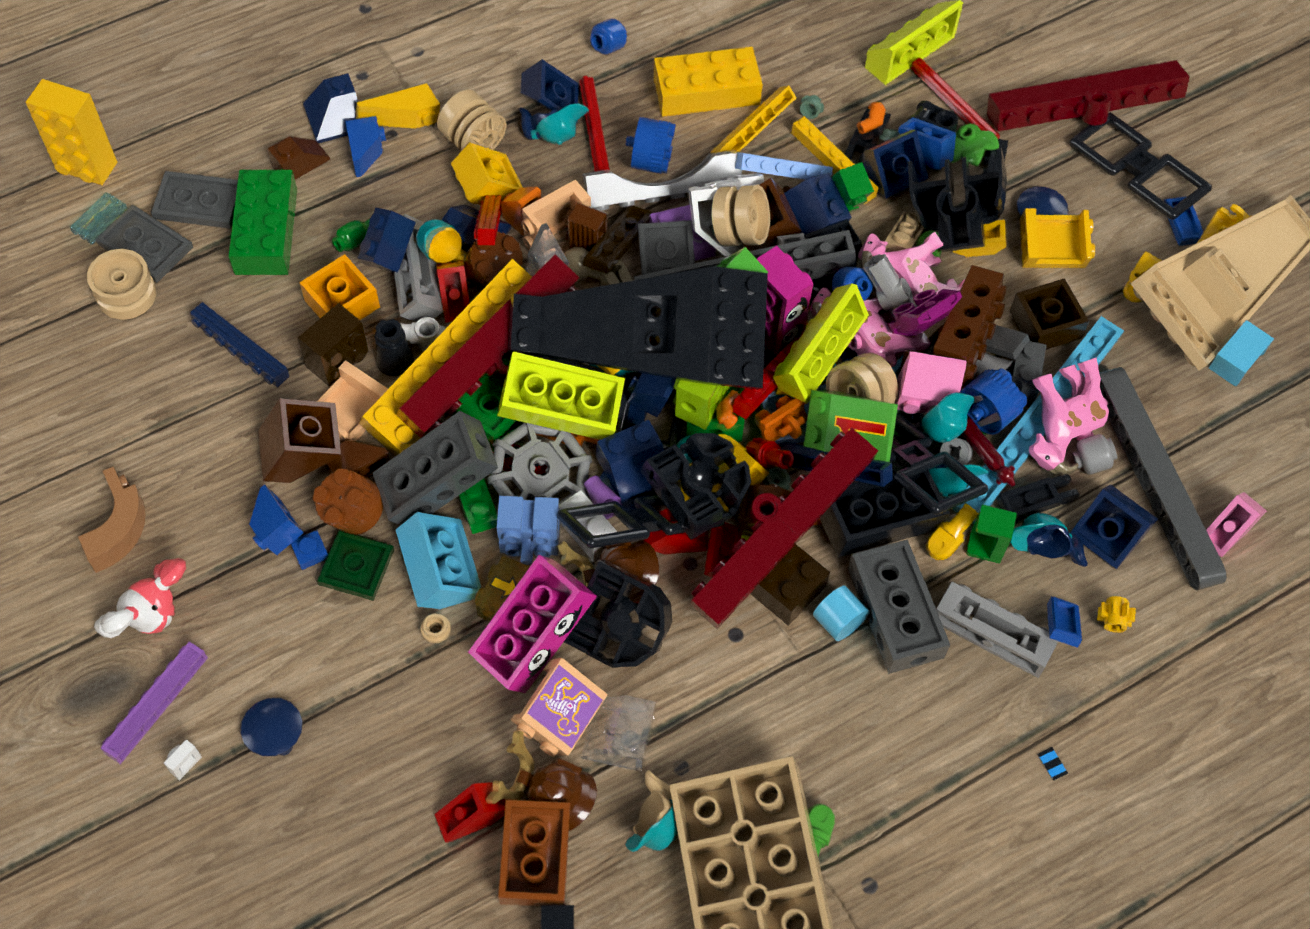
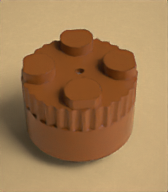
[313,469,384,535]

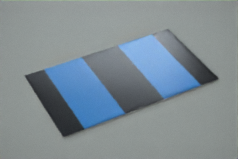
[1038,747,1068,781]

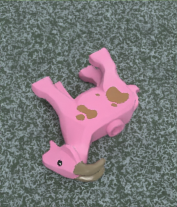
[856,232,965,304]
[807,288,931,367]
[1029,358,1109,476]

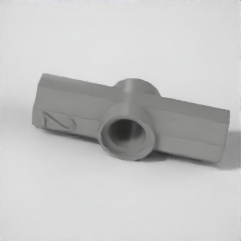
[863,254,916,319]

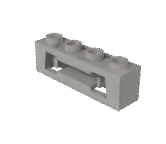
[394,214,443,322]
[936,582,1058,678]

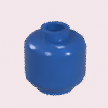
[590,18,627,55]
[832,267,873,301]

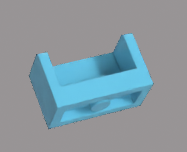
[1209,320,1274,386]

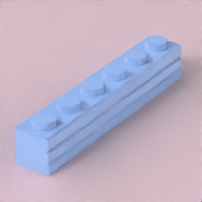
[735,152,833,180]

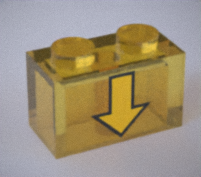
[474,555,530,621]

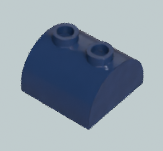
[862,130,929,198]

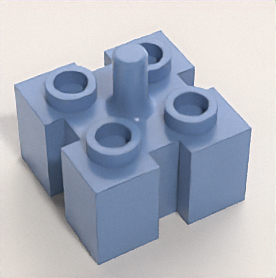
[497,496,560,565]

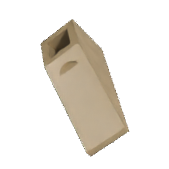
[885,211,925,252]

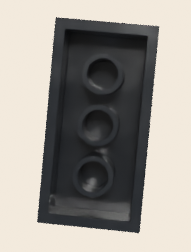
[820,470,950,557]

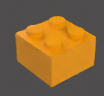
[299,254,380,320]

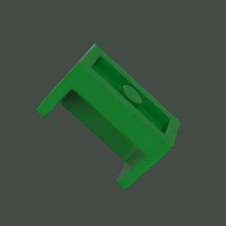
[966,504,1017,564]

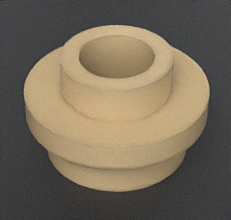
[421,614,451,643]

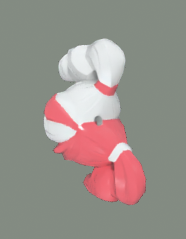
[94,558,186,638]

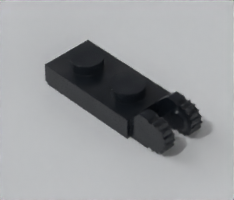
[845,107,891,163]
[996,474,1080,521]

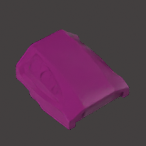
[889,289,962,336]

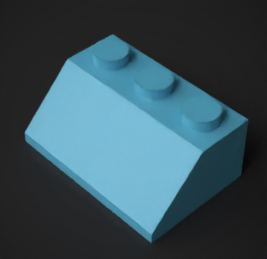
[396,512,484,609]

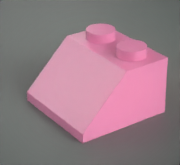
[895,351,966,414]

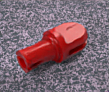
[745,438,794,469]

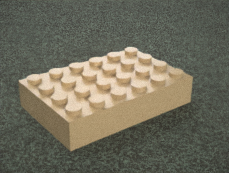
[670,756,833,929]

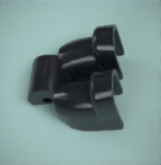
[908,148,1007,252]

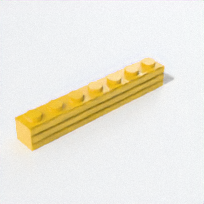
[710,85,797,153]
[791,116,878,204]

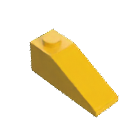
[356,83,440,129]

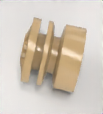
[437,89,507,151]

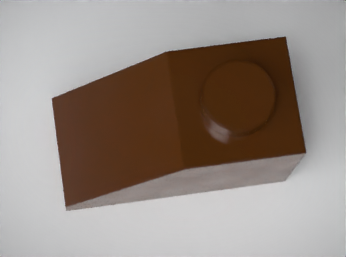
[268,136,330,180]
[325,440,390,478]

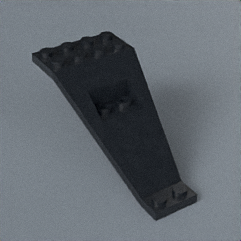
[508,266,768,389]

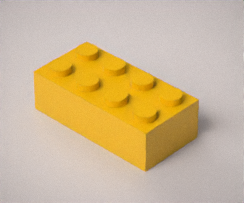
[653,46,763,117]
[25,79,118,185]

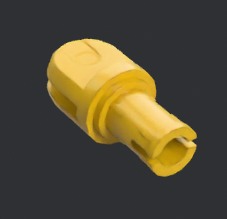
[926,503,978,560]

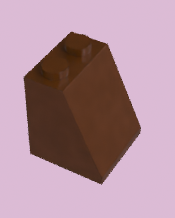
[258,398,341,483]

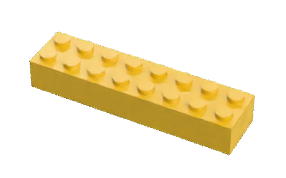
[359,259,532,456]

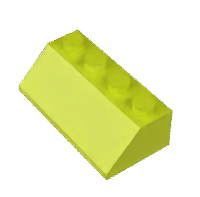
[865,0,963,85]
[773,283,869,404]
[497,352,625,440]

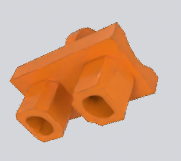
[755,395,808,442]

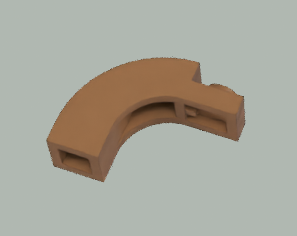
[78,466,146,573]

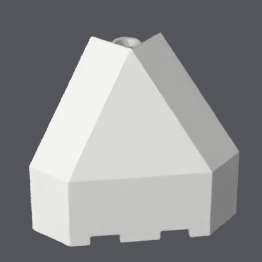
[688,173,764,257]

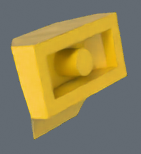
[953,219,1006,257]

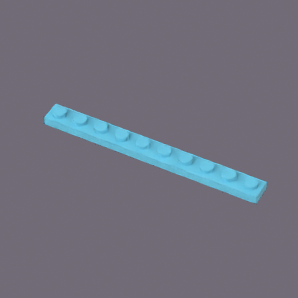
[952,316,1124,524]

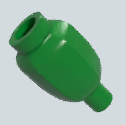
[332,219,370,252]

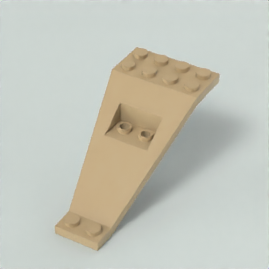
[1130,195,1310,371]

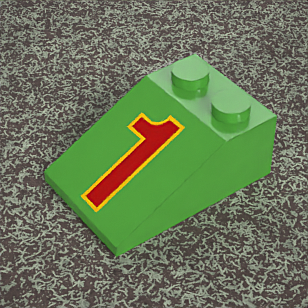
[804,390,898,462]

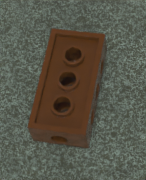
[933,265,1007,390]

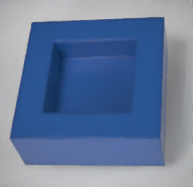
[291,530,328,570]

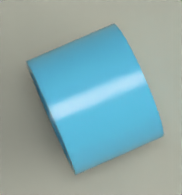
[813,586,869,641]

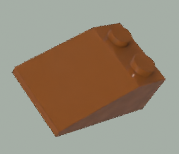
[498,800,570,906]

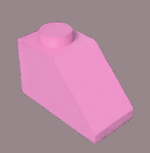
[1206,492,1267,557]

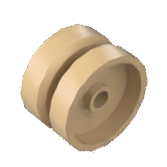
[712,184,770,247]
[87,249,156,320]
[826,353,899,404]

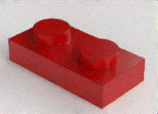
[704,522,742,578]

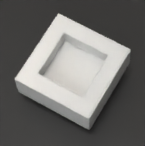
[164,740,202,781]

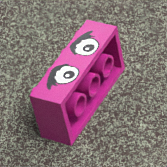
[757,246,813,355]
[468,555,597,694]

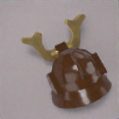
[557,540,659,603]
[486,731,597,831]

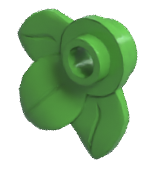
[951,124,999,166]

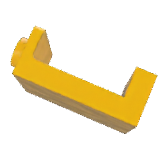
[1019,208,1095,268]

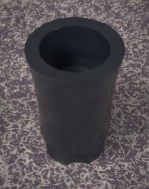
[374,319,414,376]

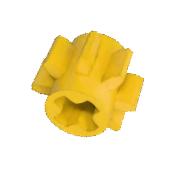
[1097,596,1136,633]

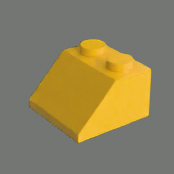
[451,143,522,205]

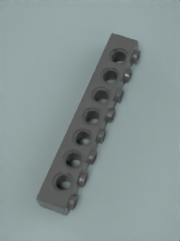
[634,230,856,309]

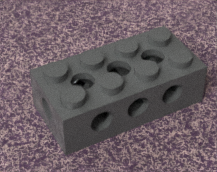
[373,411,498,525]
[848,539,950,674]

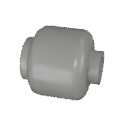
[1072,434,1117,475]

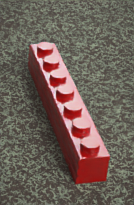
[474,195,502,246]
[732,337,799,419]

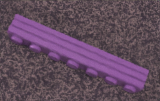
[101,642,208,764]

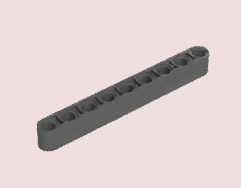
[1099,367,1227,591]

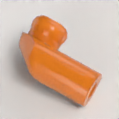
[857,102,886,134]
[716,390,739,429]

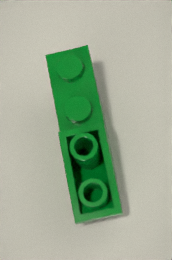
[458,478,498,534]

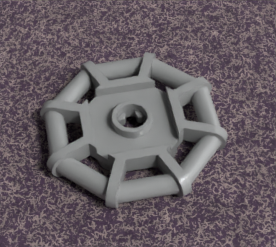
[487,422,593,505]

